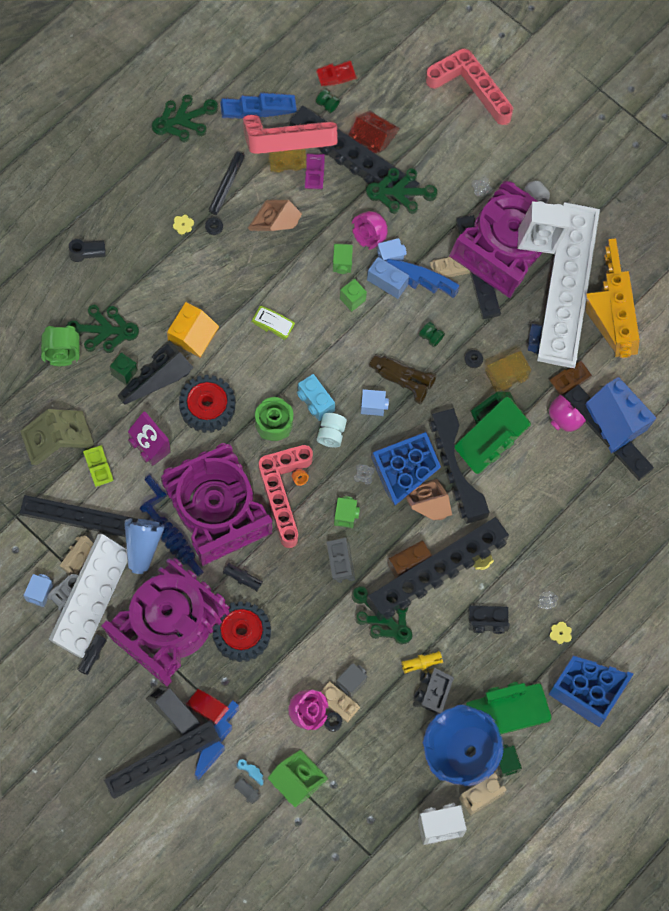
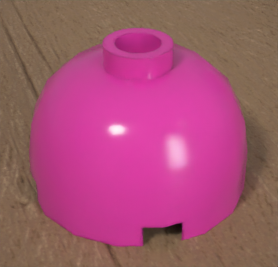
[352,211,388,250]
[549,395,586,432]
[288,689,328,730]

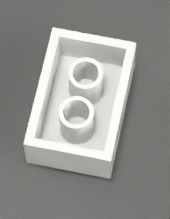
[518,201,570,254]

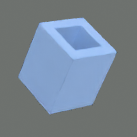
[377,238,406,262]
[361,389,389,416]
[24,574,53,607]

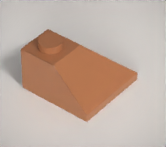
[248,200,302,231]
[405,479,452,520]

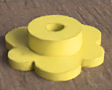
[173,215,194,235]
[473,555,494,570]
[550,622,572,644]

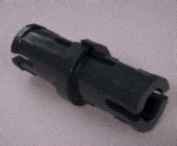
[223,563,263,592]
[77,634,107,675]

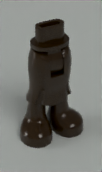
[369,354,437,405]

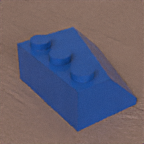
[585,377,657,454]
[371,432,441,506]
[549,656,634,727]

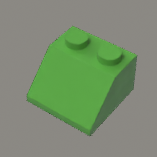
[268,750,328,808]

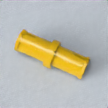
[401,651,443,674]

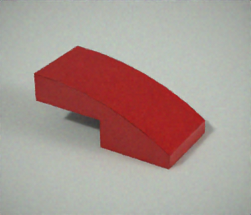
[316,60,357,86]
[186,689,229,724]

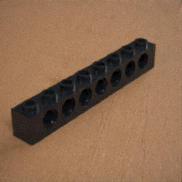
[289,105,420,205]
[366,517,509,621]

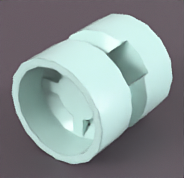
[317,413,347,448]

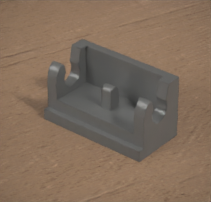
[327,538,356,583]

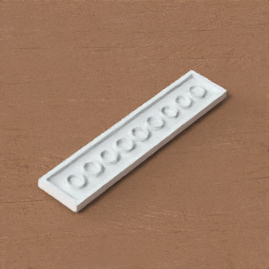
[537,202,600,368]

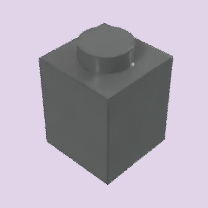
[336,663,368,698]

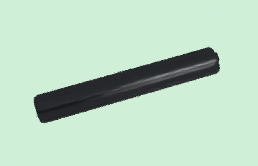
[209,151,245,215]

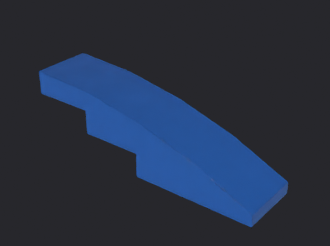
[220,93,297,118]
[386,259,459,298]
[195,701,239,781]

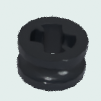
[324,712,342,732]

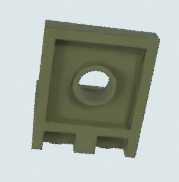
[20,409,94,465]

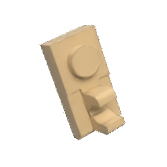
[430,257,470,278]
[60,536,94,575]
[321,681,360,723]

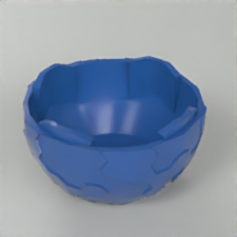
[423,705,503,786]

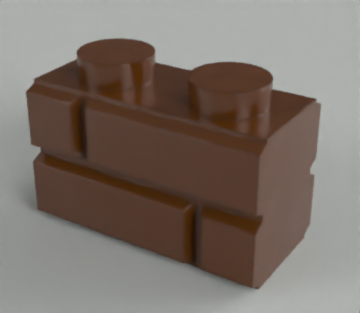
[388,540,432,578]

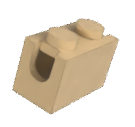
[459,773,506,816]

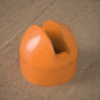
[292,469,309,486]

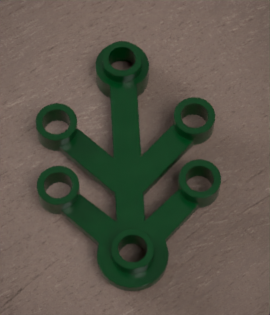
[151,94,218,142]
[366,168,438,214]
[66,305,139,353]
[351,586,413,644]

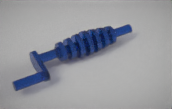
[140,475,204,577]

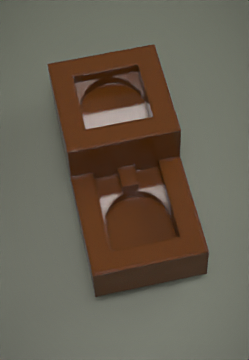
[550,361,592,395]

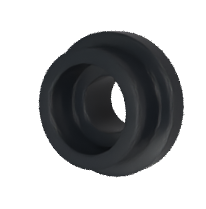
[205,217,223,235]
[465,350,483,368]

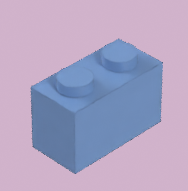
[367,257,409,299]

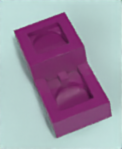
[305,154,325,190]

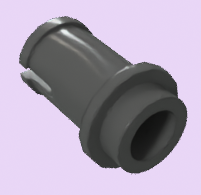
[234,778,260,804]

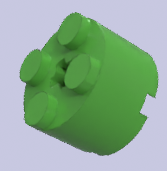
[41,326,80,366]
[255,397,293,441]

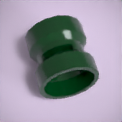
[315,89,340,114]
[419,321,445,347]

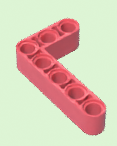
[426,49,513,125]
[243,115,338,154]
[259,445,313,548]

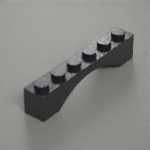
[429,408,490,524]

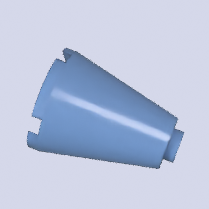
[125,519,164,574]

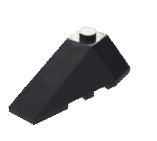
[118,340,194,405]

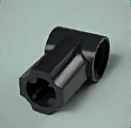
[68,239,106,262]

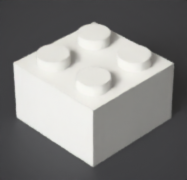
[418,804,466,845]

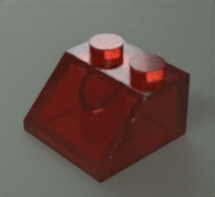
[349,111,400,153]

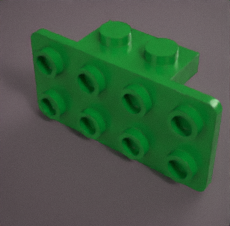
[455,397,531,474]
[466,682,552,735]

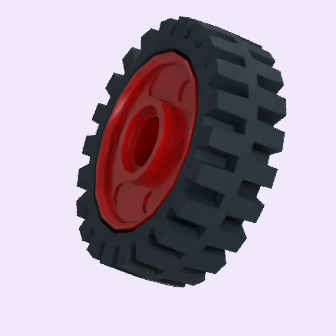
[179,375,236,433]
[212,601,271,662]

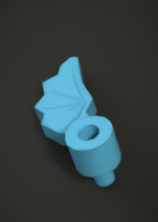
[236,759,263,786]

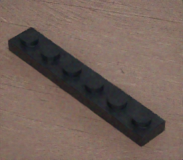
[456,215,501,320]
[564,384,654,481]
[20,495,138,537]
[104,721,221,799]

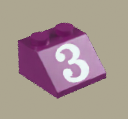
[128,411,171,466]

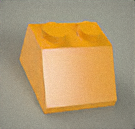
[167,302,219,358]

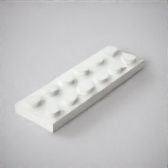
[49,534,128,658]

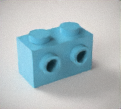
[297,374,335,421]

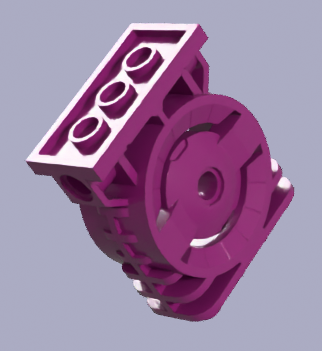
[449,181,543,298]
[161,443,272,566]
[101,558,230,687]

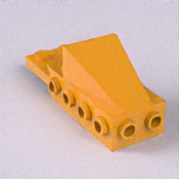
[585,238,640,358]

